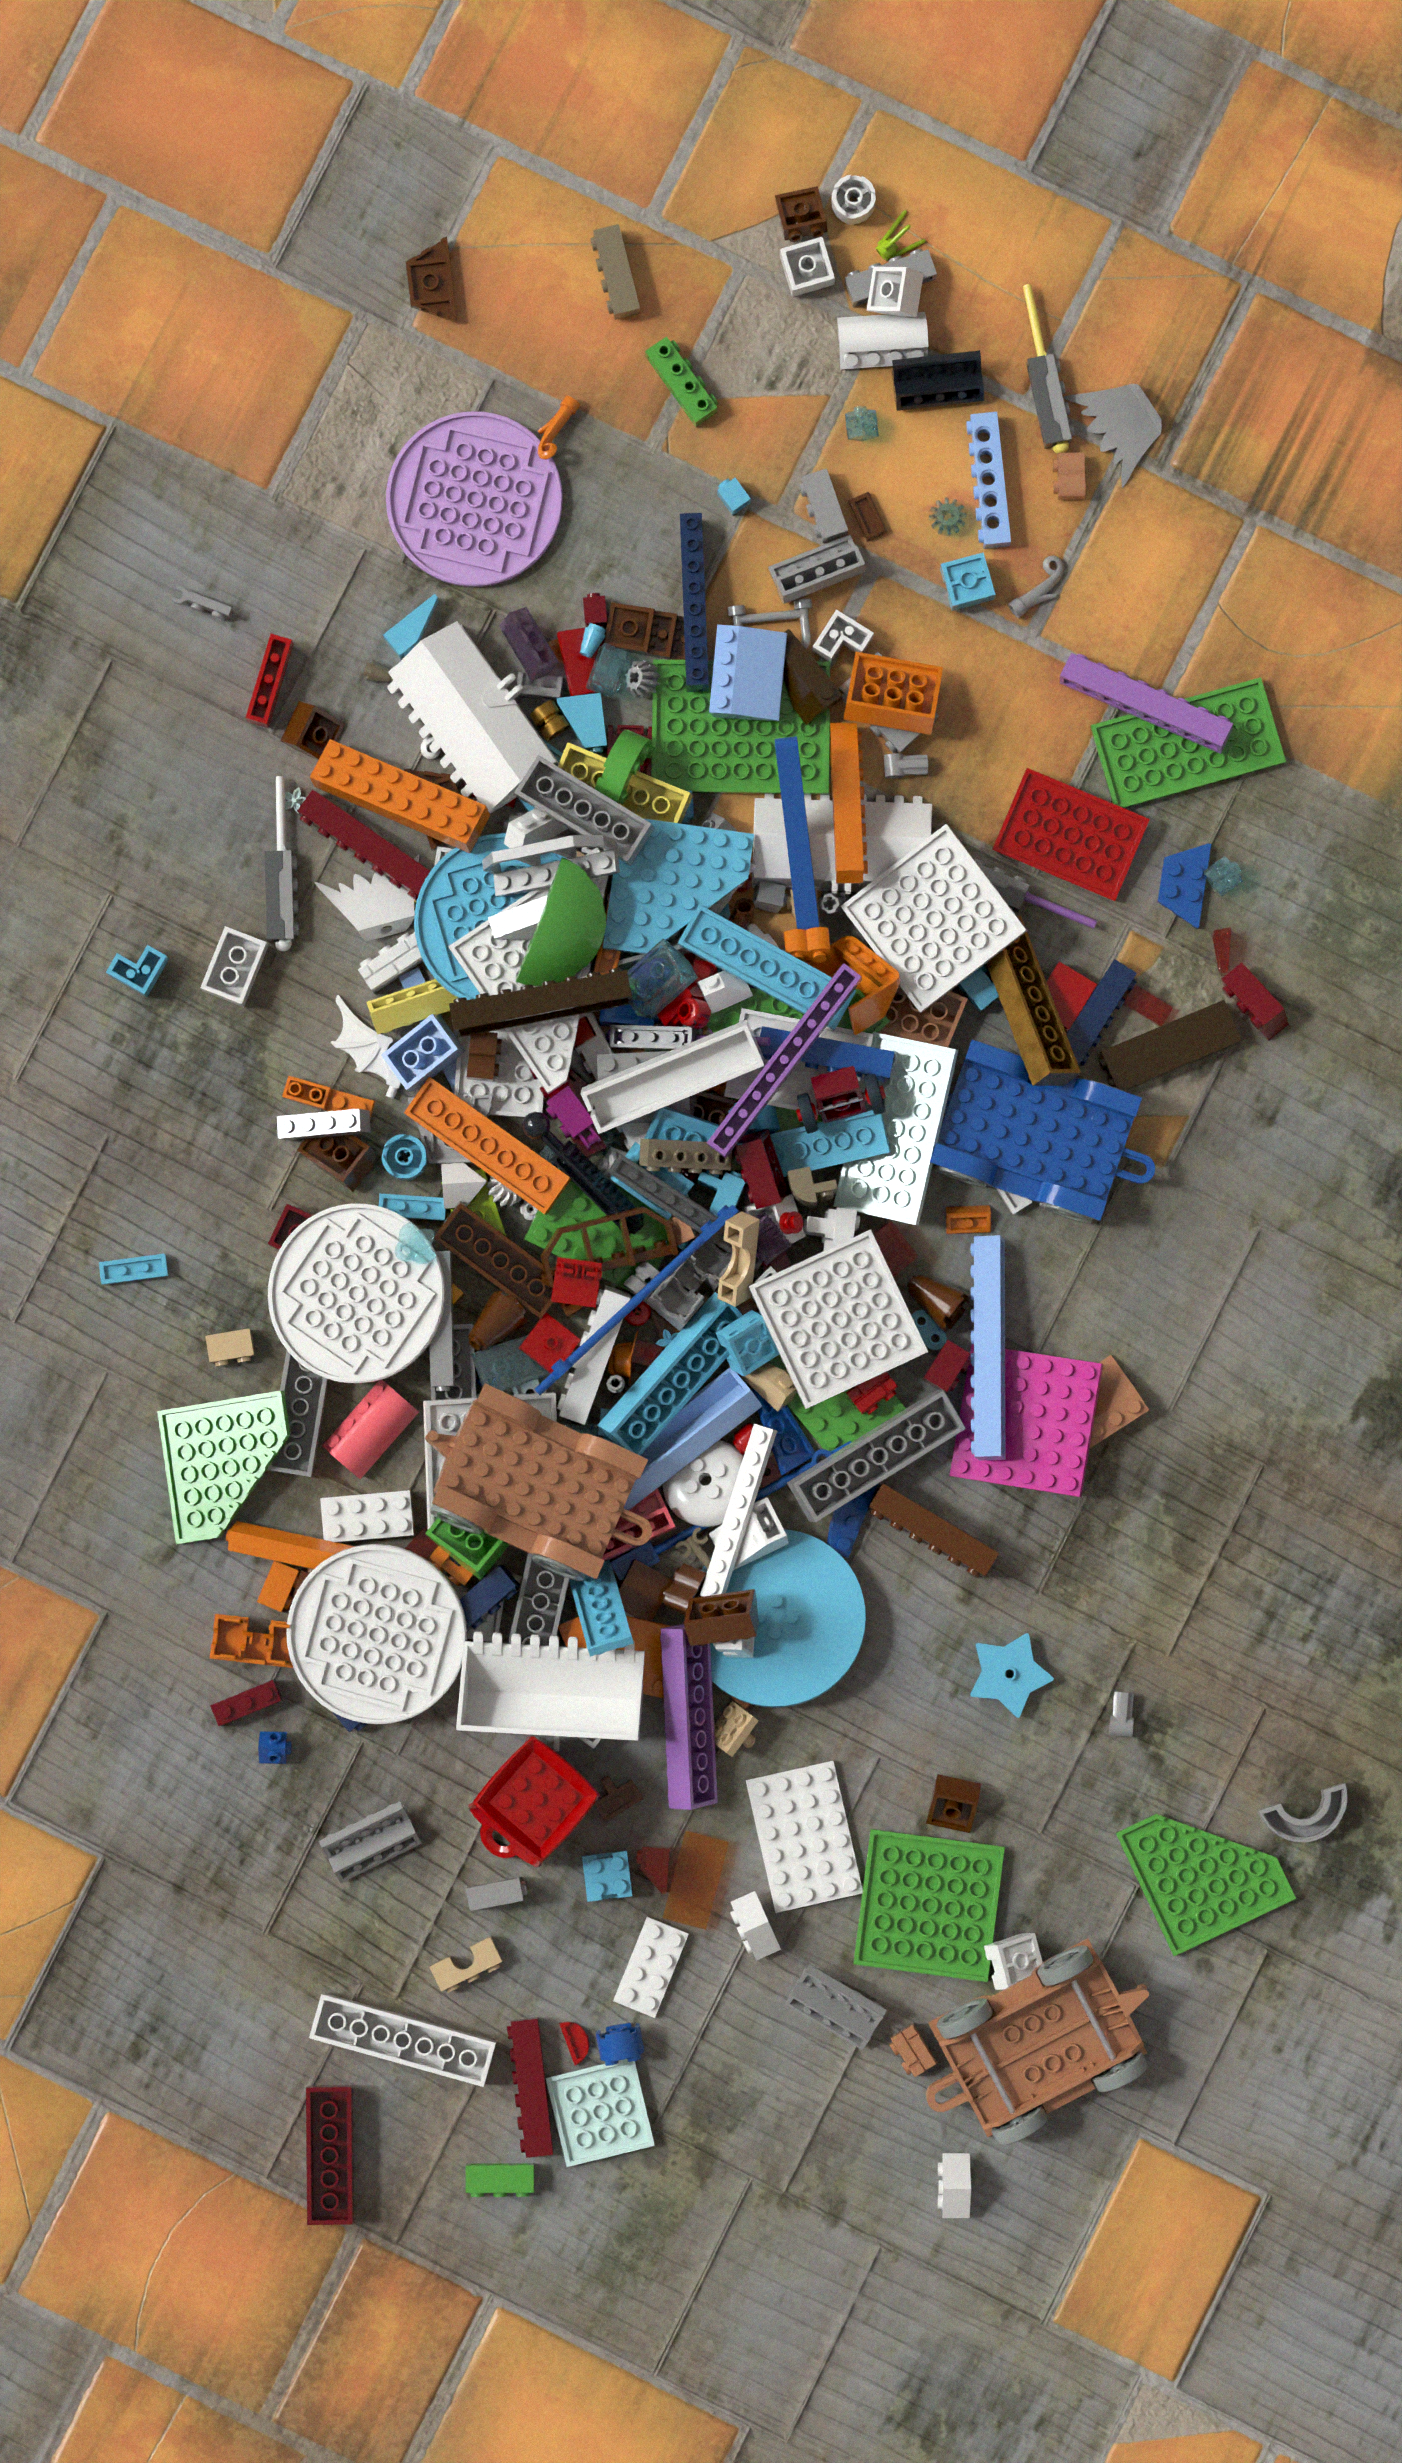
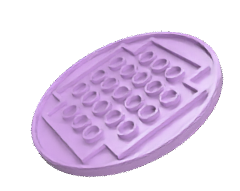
[386,411,563,587]

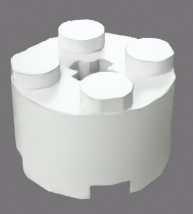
[831,175,876,225]

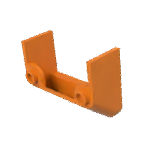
[805,936,900,1035]

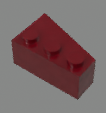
[1221,962,1289,1041]

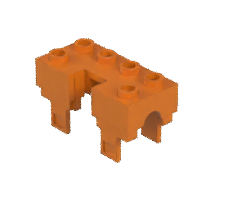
[210,1614,293,1668]

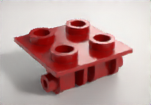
[551,1257,602,1308]

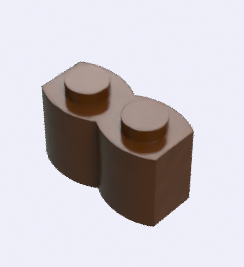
[663,1563,707,1615]

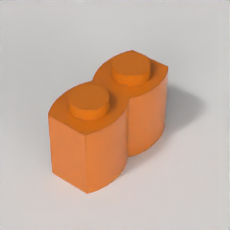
[784,927,831,963]

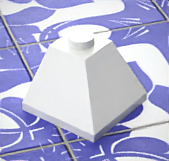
[697,970,753,1014]

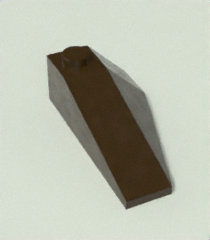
[783,629,842,726]

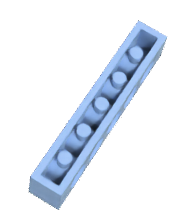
[966,412,1011,549]

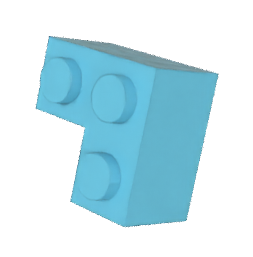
[106,945,169,997]

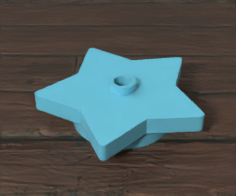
[970,1633,1054,1718]

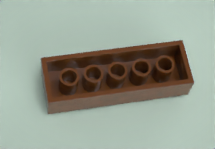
[433,1201,553,1319]
[868,1484,999,1578]

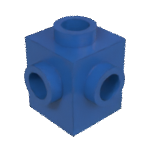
[258,1731,292,1764]

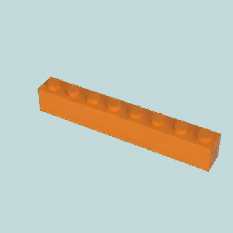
[830,723,868,883]

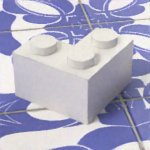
[812,609,874,663]
[730,1891,781,1961]
[938,2153,971,2218]

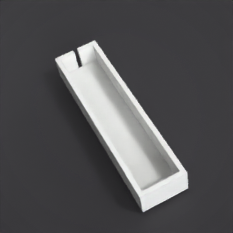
[581,1020,765,1134]

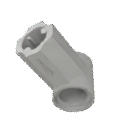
[884,753,928,779]
[820,891,850,915]
[1109,1692,1134,1737]

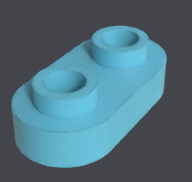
[912,1310,946,1350]

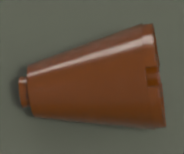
[907,1274,971,1332]
[468,1291,528,1351]

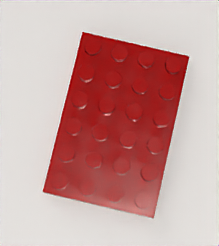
[992,768,1150,901]

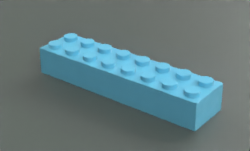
[597,1292,743,1455]

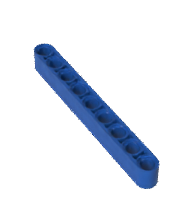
[775,736,820,930]

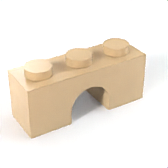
[429,1936,503,1993]

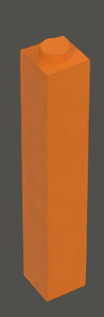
[226,1521,355,1569]

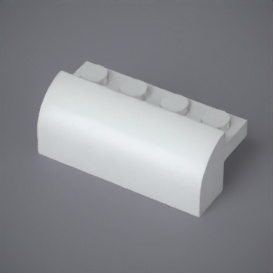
[837,312,928,369]

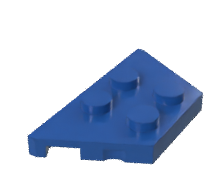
[1157,844,1211,929]

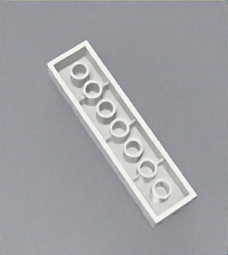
[309,1993,497,2087]

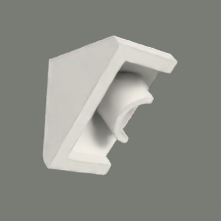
[441,1163,487,1209]

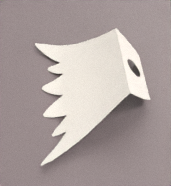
[315,854,419,942]

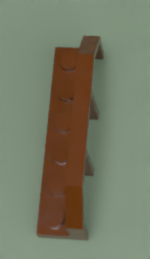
[541,1206,678,1287]

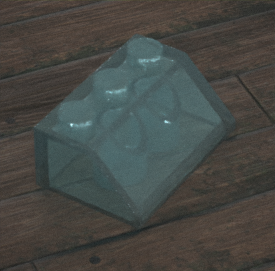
[627,939,698,1019]

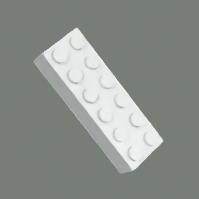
[557,1285,631,1425]

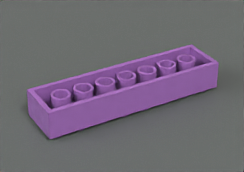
[660,1624,718,1810]

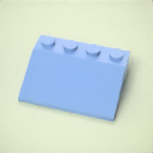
[709,625,787,721]

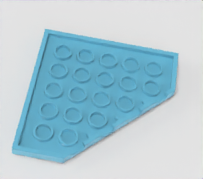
[603,818,754,955]

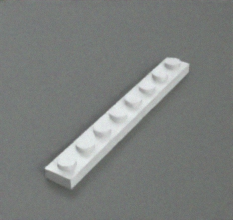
[700,1424,777,1596]

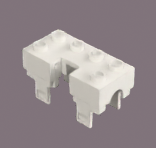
[803,1207,860,1251]

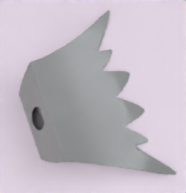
[1063,384,1162,488]

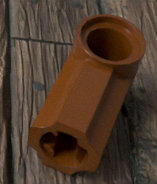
[728,898,755,930]

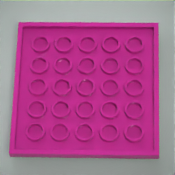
[949,1344,1103,1497]

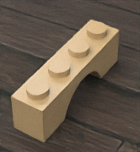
[717,1211,760,1307]

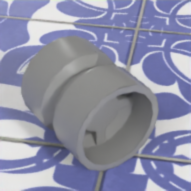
[623,1261,660,1303]

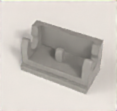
[517,672,563,701]

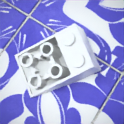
[709,1497,789,1570]

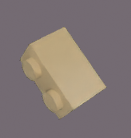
[205,1329,255,1367]

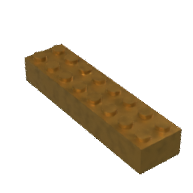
[986,916,1081,1086]

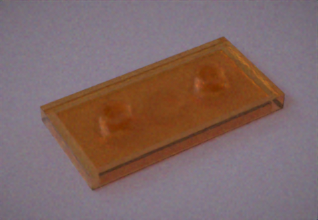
[663,1831,729,1930]

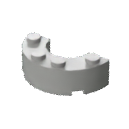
[1257,1783,1347,1842]

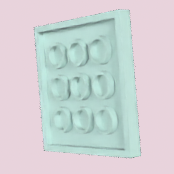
[546,2059,655,2167]

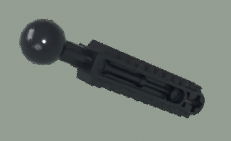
[522,1111,645,1235]

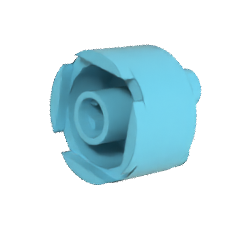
[382,1134,428,1181]

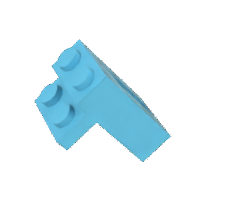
[698,1170,746,1218]

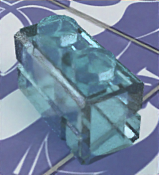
[586,643,630,697]

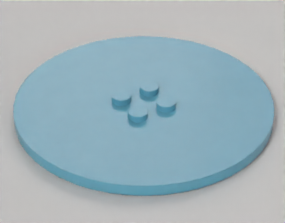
[414,833,567,1000]
[701,1529,866,1708]

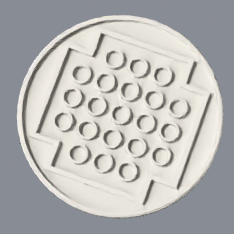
[268,1204,445,1383]
[286,1544,467,1724]

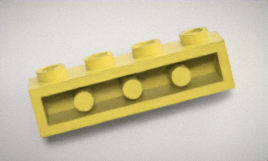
[366,979,457,1035]

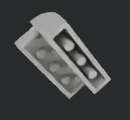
[768,535,866,604]
[319,1802,422,1883]
[785,1964,887,2050]

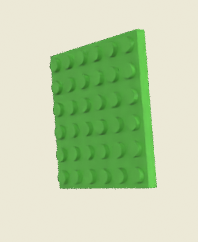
[853,1829,1005,1982]

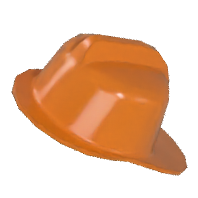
[608,1330,639,1384]

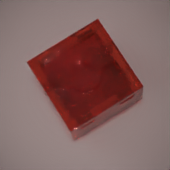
[873,1221,919,1277]

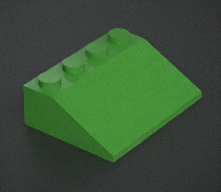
[425,1518,510,1580]

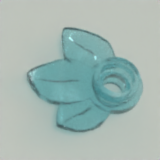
[395,1222,437,1264]

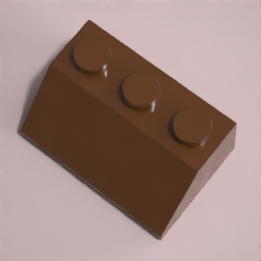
[684,1589,759,1646]

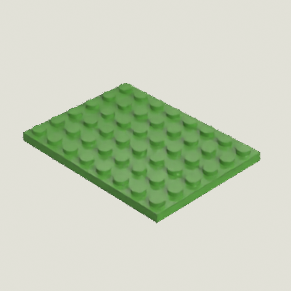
[652,659,830,795]

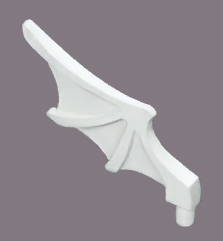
[331,995,401,1099]

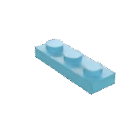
[379,1193,446,1221]
[99,1254,169,1285]

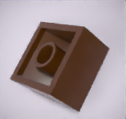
[280,701,345,760]
[926,1774,981,1833]

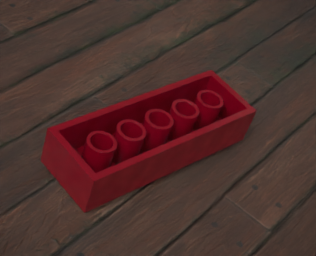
[306,2085,354,2225]

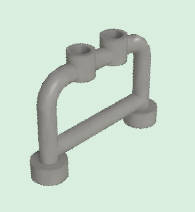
[728,599,812,649]

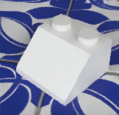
[867,267,924,317]

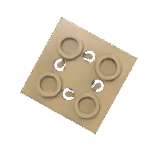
[714,1701,759,1757]

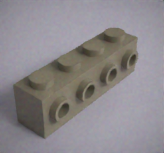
[590,224,640,320]
[639,1138,732,1174]

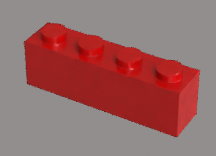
[245,633,294,728]

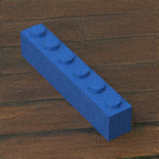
[759,1026,895,1082]

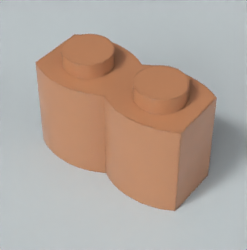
[1053,452,1085,500]

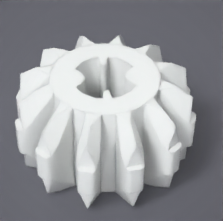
[487,1176,522,1207]

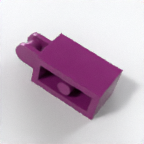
[546,1086,601,1150]

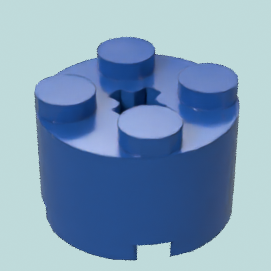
[595,2023,645,2066]

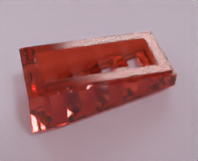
[1212,927,1232,976]

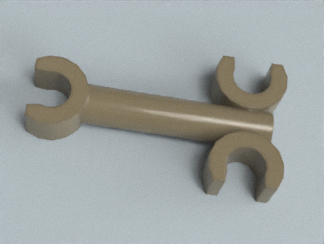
[675,1527,711,1570]

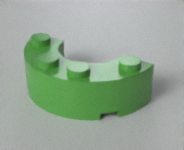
[595,730,655,804]

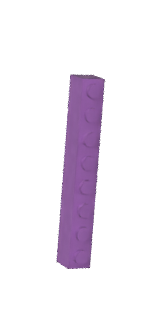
[1060,653,1233,754]

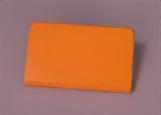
[946,1205,991,1234]

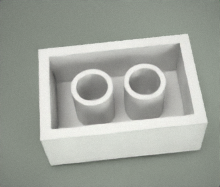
[200,926,268,1007]

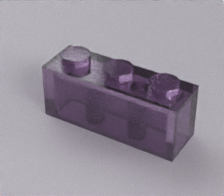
[499,607,559,681]

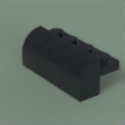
[892,350,984,411]

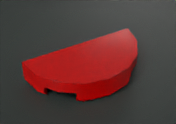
[559,2021,590,2065]

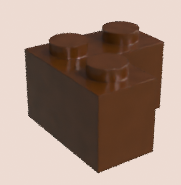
[466,1032,502,1082]

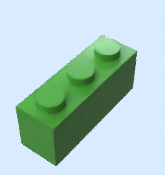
[466,2163,534,2197]

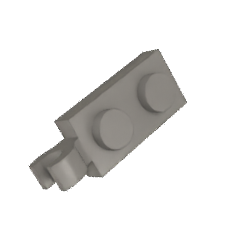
[172,586,234,620]

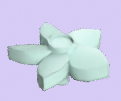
[285,787,306,813]

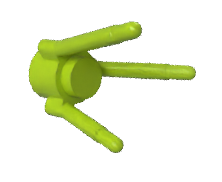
[875,210,926,261]

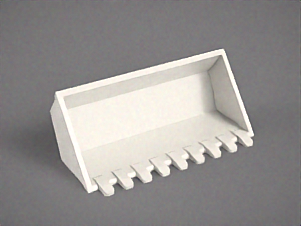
[388,621,559,814]
[752,794,932,894]
[456,1632,645,1751]

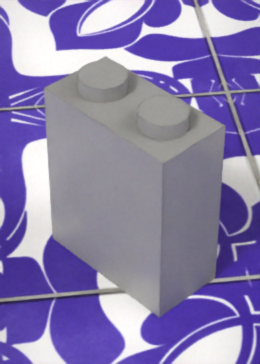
[466,1876,528,1911]

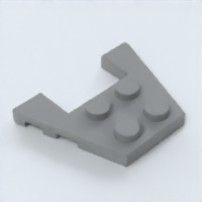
[408,1095,494,1164]

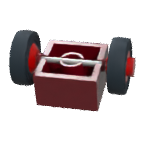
[796,1066,886,1134]

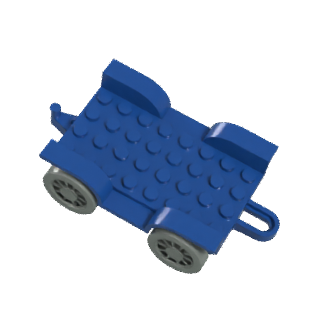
[929,1040,1155,1224]

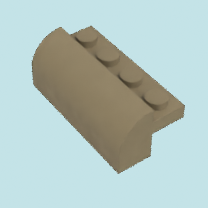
[786,1167,837,1210]

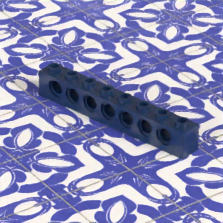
[680,513,709,692]

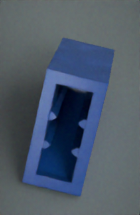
[600,1002,659,1027]

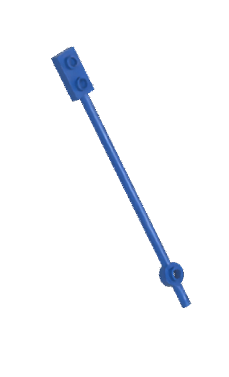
[534,1205,739,1396]
[610,1441,851,1580]

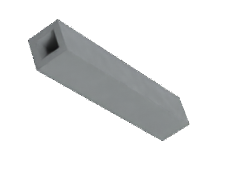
[430,1251,455,1391]

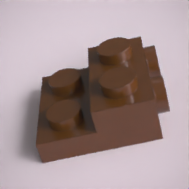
[775,186,828,242]

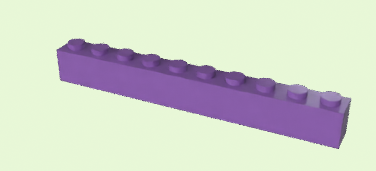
[707,963,862,1158]

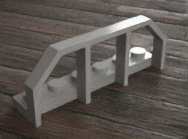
[482,835,620,897]

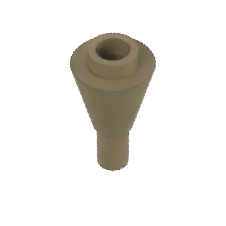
[363,660,393,682]

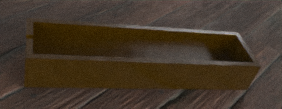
[449,968,634,1038]

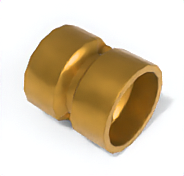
[529,699,570,741]

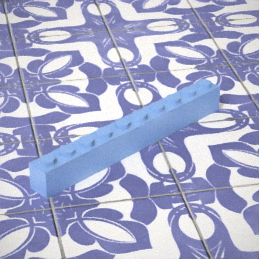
[970,1235,1006,1461]

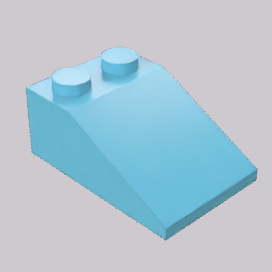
[610,1142,694,1220]

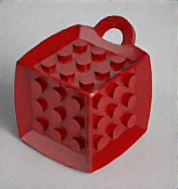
[468,1736,600,1867]

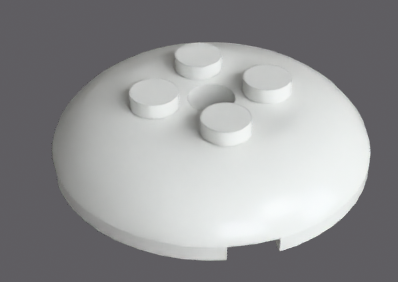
[663,1440,744,1527]

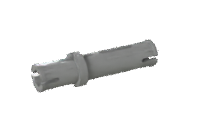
[607,1375,625,1393]

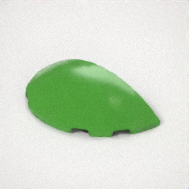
[515,857,606,986]

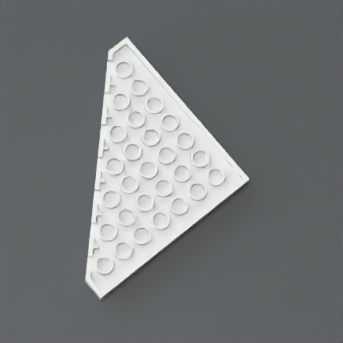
[448,848,608,1094]

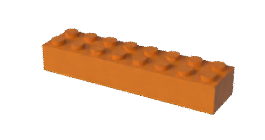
[310,739,490,853]

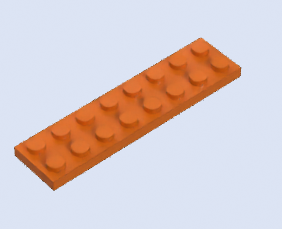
[404,1077,571,1215]

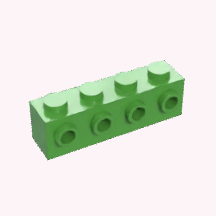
[645,336,718,427]

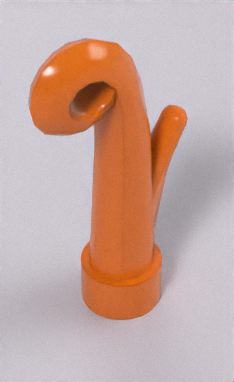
[537,396,580,460]

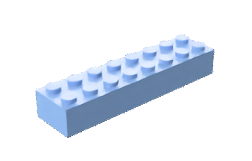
[624,1367,762,1511]

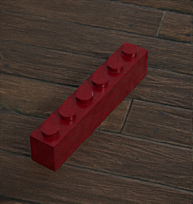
[507,2017,554,2158]

